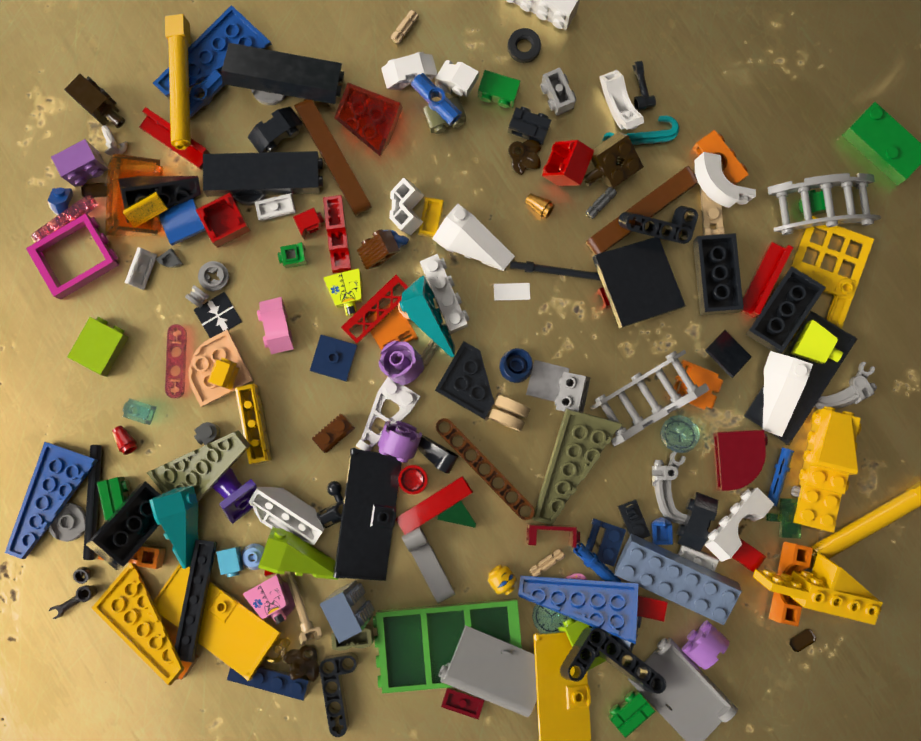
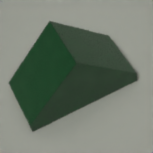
[437,501,476,528]

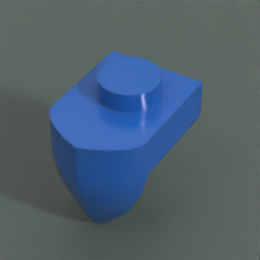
[47,188,73,219]
[651,517,673,545]

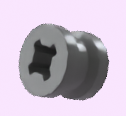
[185,285,209,308]

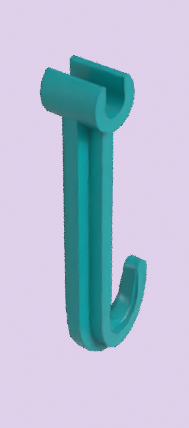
[602,116,679,145]

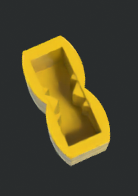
[208,358,240,390]

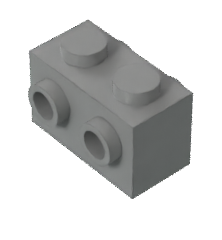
[540,68,576,116]
[555,372,591,412]

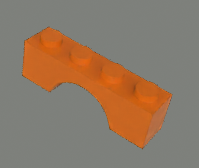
[769,542,813,627]

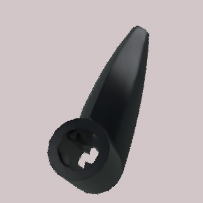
[416,431,459,474]

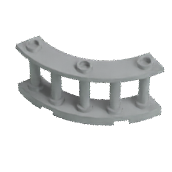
[768,173,881,235]
[590,350,710,447]

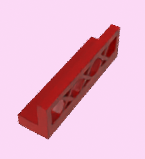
[139,107,210,170]
[741,242,794,318]
[341,275,408,344]

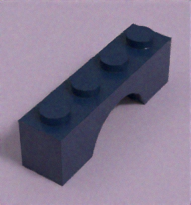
[227,665,311,701]

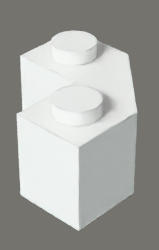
[381,52,437,90]
[435,60,479,97]
[389,177,424,235]

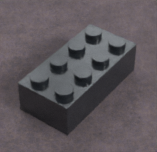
[693,233,744,316]
[746,267,826,354]
[86,481,161,570]

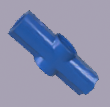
[189,70,225,118]
[411,73,462,125]

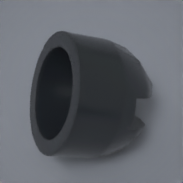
[73,567,91,584]

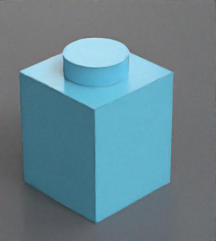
[216,546,244,577]

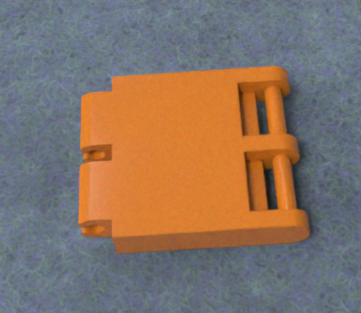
[366,303,418,351]
[674,360,724,410]

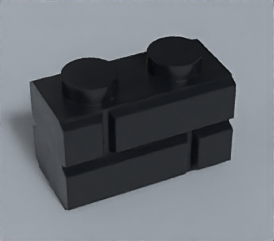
[508,107,551,145]

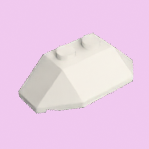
[249,487,324,545]

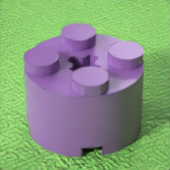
[379,340,424,385]
[378,420,422,463]
[682,620,729,670]

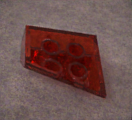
[334,83,403,157]

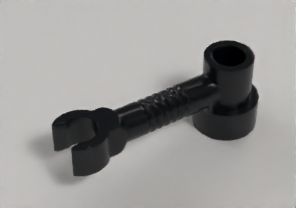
[632,61,656,112]
[49,585,97,619]

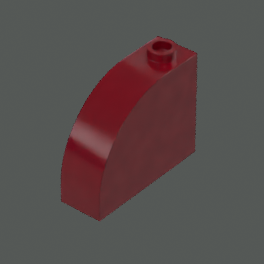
[713,430,768,491]

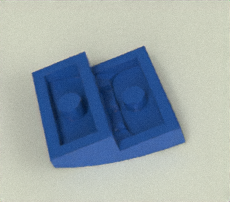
[159,198,206,246]

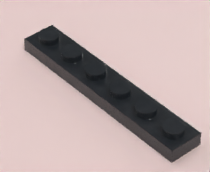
[174,539,217,662]

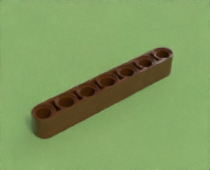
[294,99,372,216]
[585,166,698,255]
[436,418,535,520]

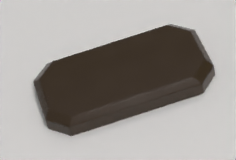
[81,183,107,198]
[789,629,816,652]

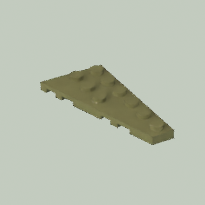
[532,408,622,525]
[147,430,251,502]

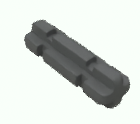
[586,187,617,219]

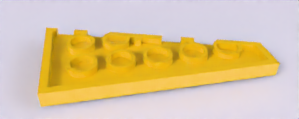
[92,563,184,685]

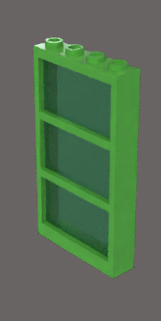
[373,598,522,693]

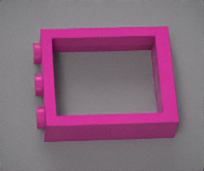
[26,213,119,300]

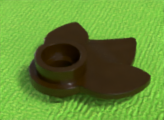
[508,140,542,175]
[283,645,320,682]

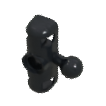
[317,481,344,529]

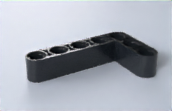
[560,627,666,694]

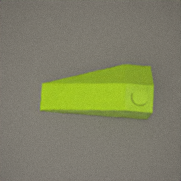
[258,527,338,580]

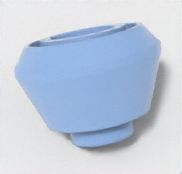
[241,543,265,570]

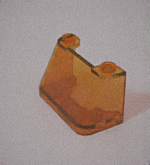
[105,154,163,236]

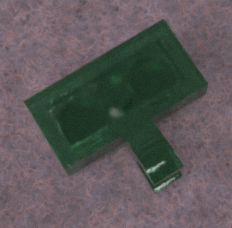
[766,498,801,539]

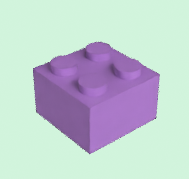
[51,139,108,187]

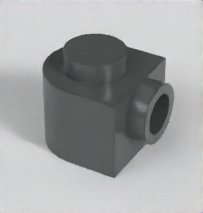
[194,422,220,445]

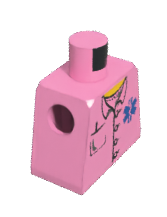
[243,574,289,625]

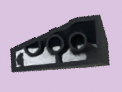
[118,176,201,223]

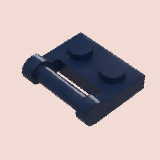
[586,518,626,567]

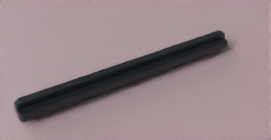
[83,445,102,560]

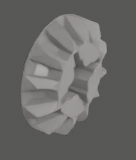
[198,261,229,292]

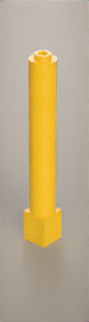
[165,14,191,150]
[810,481,921,562]

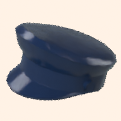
[499,348,533,383]

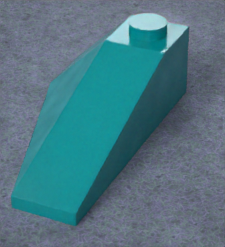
[400,276,455,357]
[149,486,198,569]

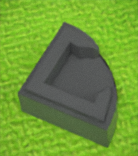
[156,248,183,268]

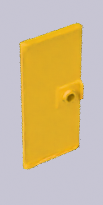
[153,564,281,681]
[533,631,591,741]

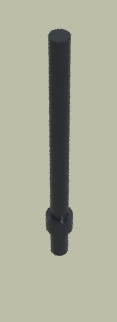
[510,261,601,281]

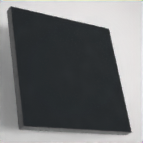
[705,330,752,378]

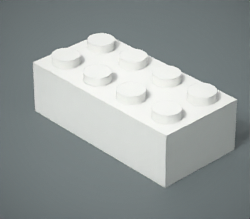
[506,0,579,30]

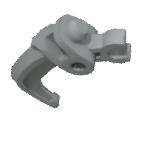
[814,362,877,409]
[652,451,687,524]

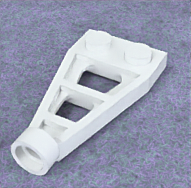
[356,377,421,451]

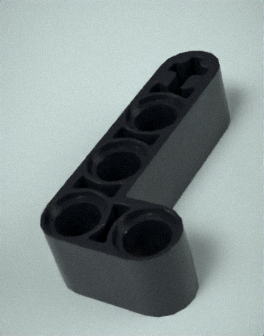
[618,206,698,244]
[319,652,358,737]

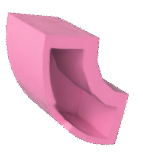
[257,297,294,354]

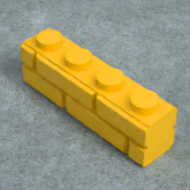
[235,384,272,464]

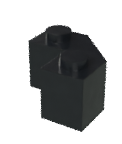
[248,106,303,153]
[676,492,718,552]

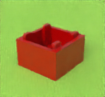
[542,140,595,186]
[196,193,251,248]

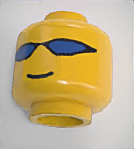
[488,565,517,595]

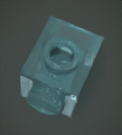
[123,398,156,425]

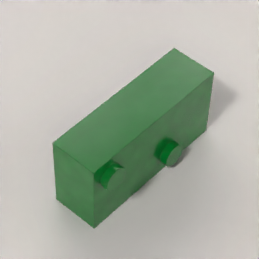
[842,102,921,186]

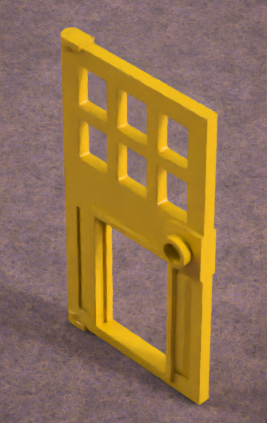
[791,216,874,339]

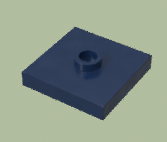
[310,335,358,382]

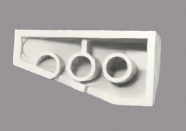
[432,203,515,271]
[763,351,813,437]

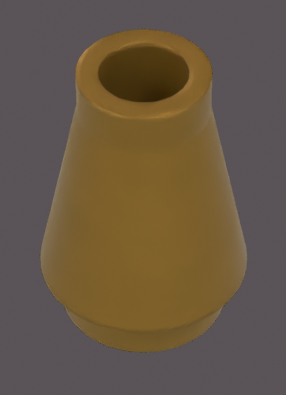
[525,193,555,218]

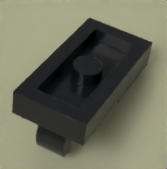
[617,499,651,539]

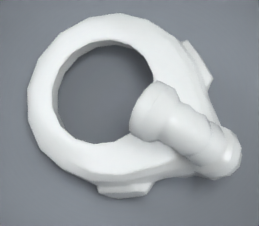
[101,125,128,157]

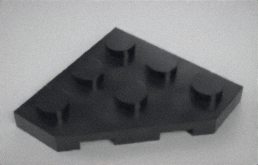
[435,341,494,420]

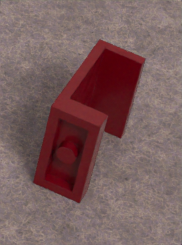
[526,523,580,548]

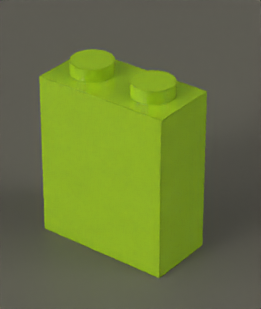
[67,317,129,377]

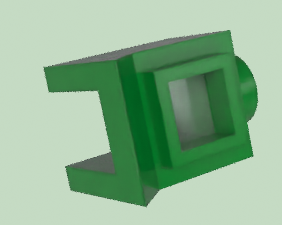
[278,242,308,268]

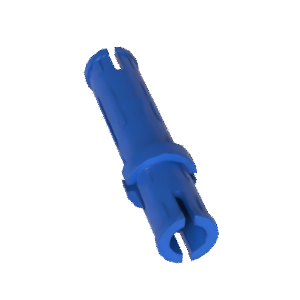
[768,448,794,507]
[573,543,621,582]

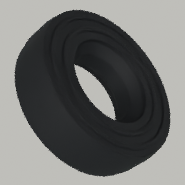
[508,28,541,63]

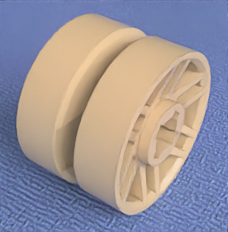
[489,395,530,432]

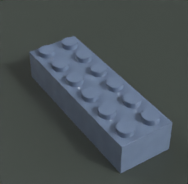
[615,533,742,625]
[320,580,375,643]

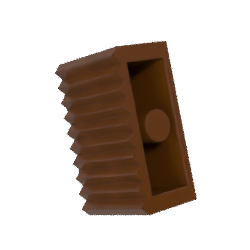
[357,229,400,269]
[312,414,355,453]

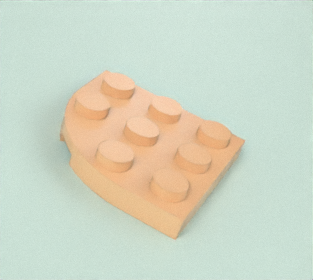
[189,330,254,407]

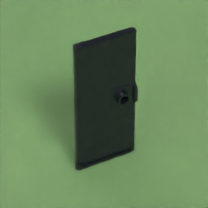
[744,311,858,446]
[333,448,402,581]

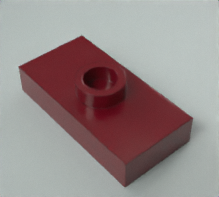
[441,688,485,720]

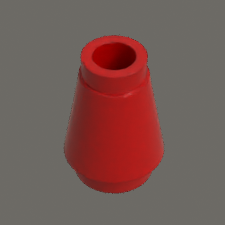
[112,426,137,455]

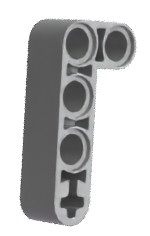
[402,527,455,603]

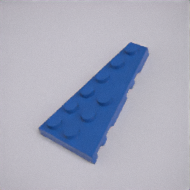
[153,5,272,98]
[5,442,98,559]
[518,576,639,644]

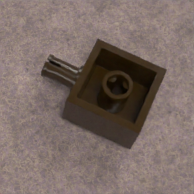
[64,74,125,128]
[583,132,644,188]

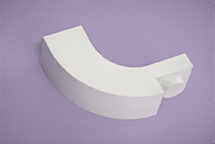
[599,70,644,130]
[694,152,756,208]

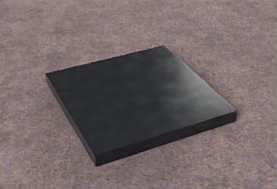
[592,237,686,329]

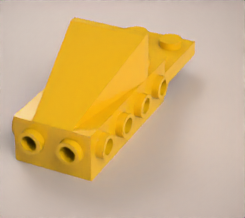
[793,406,862,533]
[753,553,883,625]

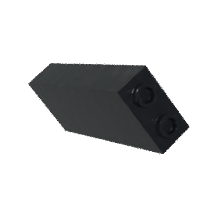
[222,43,345,104]
[203,151,323,197]

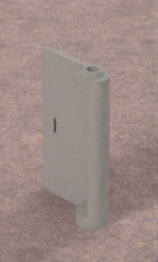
[439,625,537,717]
[628,638,738,741]

